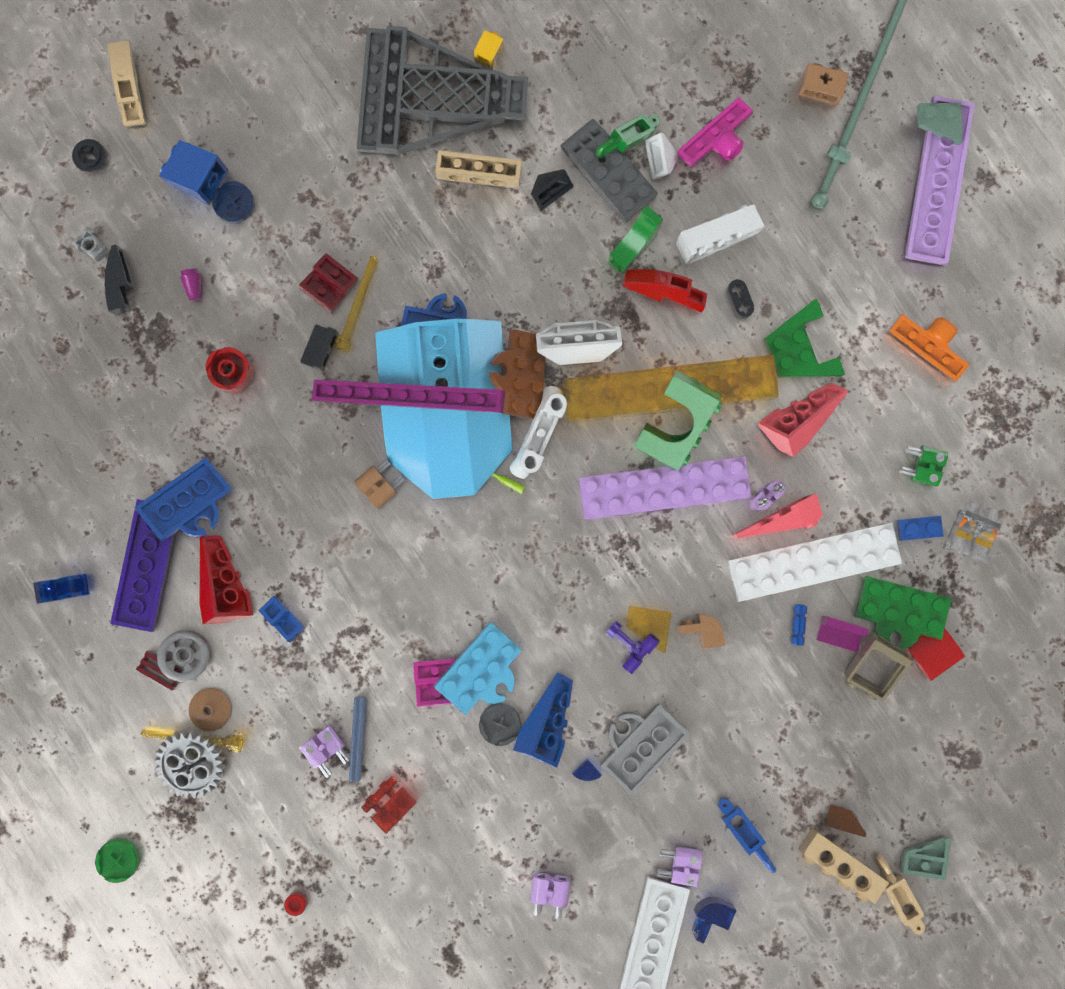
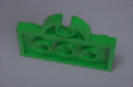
[855,576,952,649]

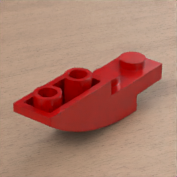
[622,269,708,313]

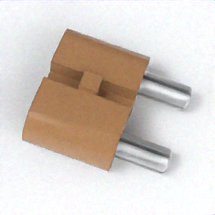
[354,459,405,509]

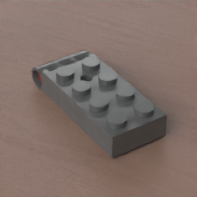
[560,119,658,224]

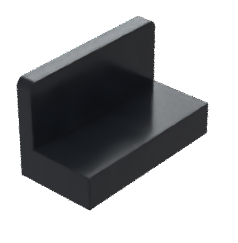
[300,324,339,372]

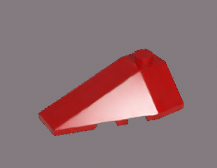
[199,535,253,625]

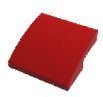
[905,628,965,681]

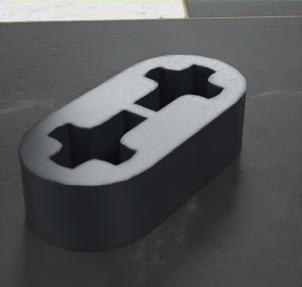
[727,279,754,319]

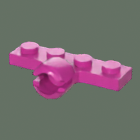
[677,97,753,168]

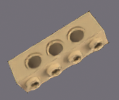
[435,150,522,189]
[798,828,889,904]

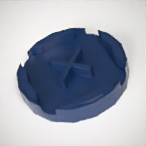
[212,181,255,224]

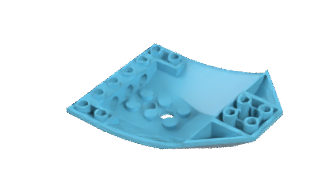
[375,319,513,499]

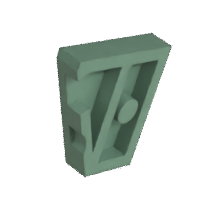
[917,103,962,145]
[900,837,951,880]

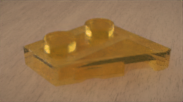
[626,606,671,653]

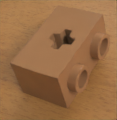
[798,63,849,105]

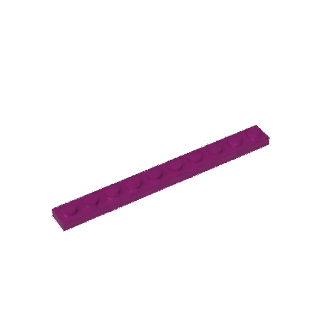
[312,380,506,413]

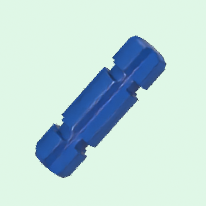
[792,604,807,646]

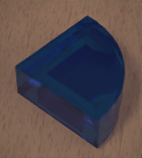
[572,758,602,781]

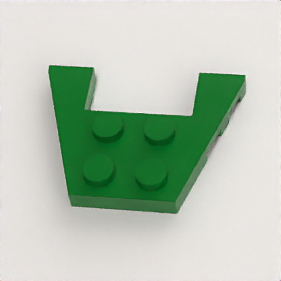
[764,299,845,378]

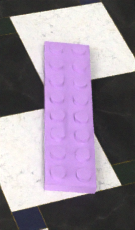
[904,96,975,265]
[579,456,751,520]

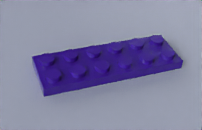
[110,499,175,632]

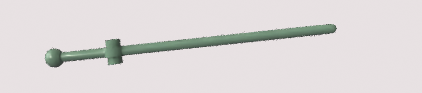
[812,0,907,208]

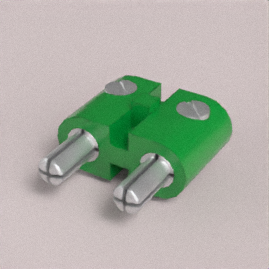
[899,445,948,487]

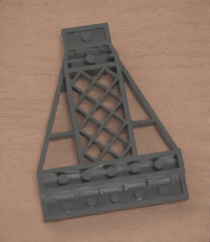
[356,26,528,155]

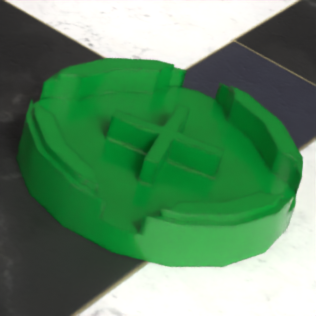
[95,838,140,883]

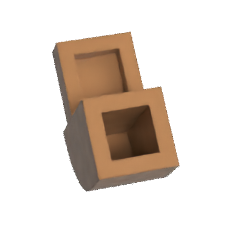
[677,613,725,649]

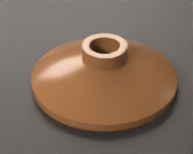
[189,688,232,731]

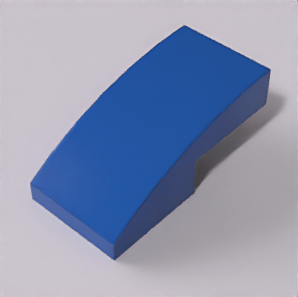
[258,596,305,643]

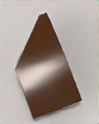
[825,804,867,837]

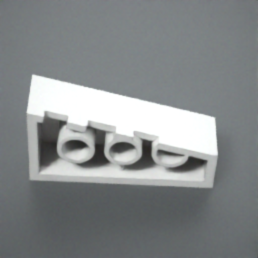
[676,204,765,266]

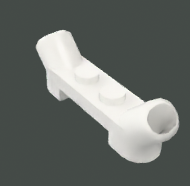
[510,386,567,479]

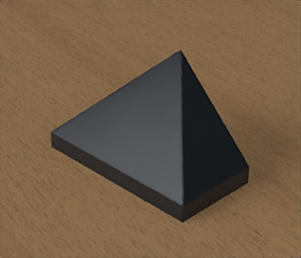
[531,169,574,211]

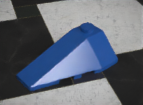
[513,673,573,768]

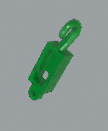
[596,114,660,158]

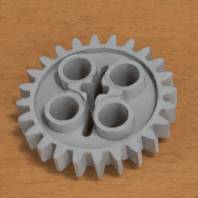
[154,729,225,799]

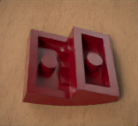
[299,253,358,313]

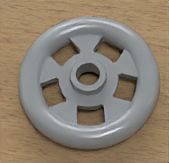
[157,631,210,682]

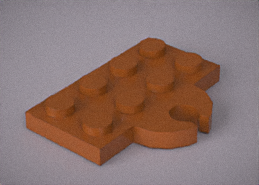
[489,329,546,419]

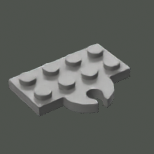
[600,704,691,796]

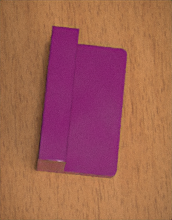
[816,616,869,652]

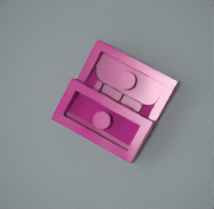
[413,658,456,707]

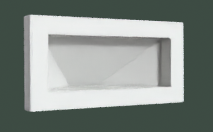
[645,133,679,180]

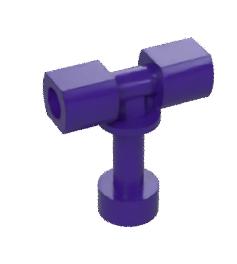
[605,621,660,674]

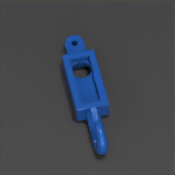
[718,798,777,873]

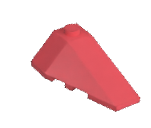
[758,383,848,457]
[733,493,823,539]

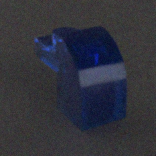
[33,574,90,604]
[692,897,737,944]

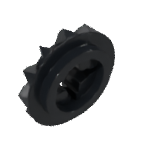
[72,139,107,173]

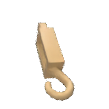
[875,854,925,935]

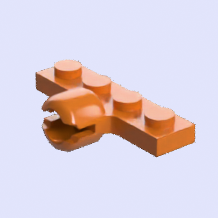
[888,314,970,382]

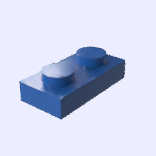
[897,516,944,541]

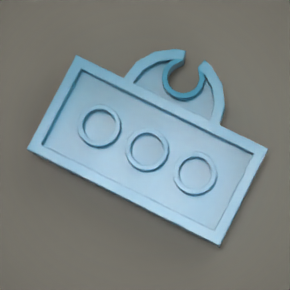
[433,622,522,715]

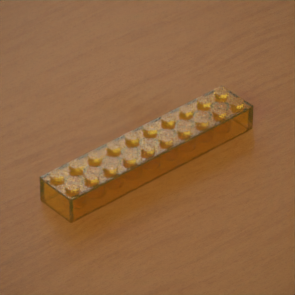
[563,355,779,424]

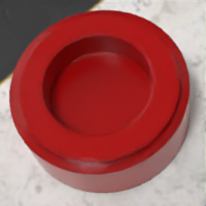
[284,892,307,916]

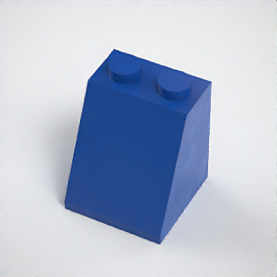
[159,140,228,205]

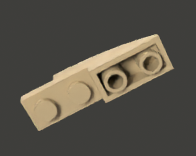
[108,40,146,127]

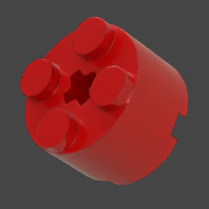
[205,347,254,393]

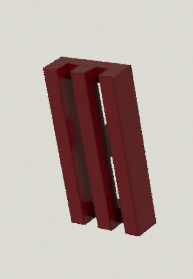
[136,651,183,691]

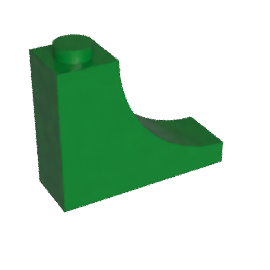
[608,205,663,274]

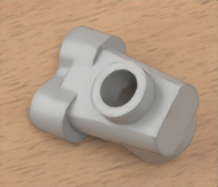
[72,227,108,261]

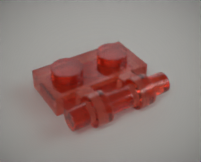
[361,776,417,834]

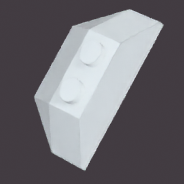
[536,320,622,365]

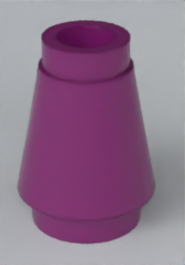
[180,268,201,300]

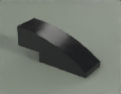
[104,244,134,315]

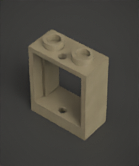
[845,632,913,702]

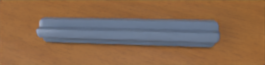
[349,696,366,782]

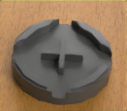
[479,703,521,746]

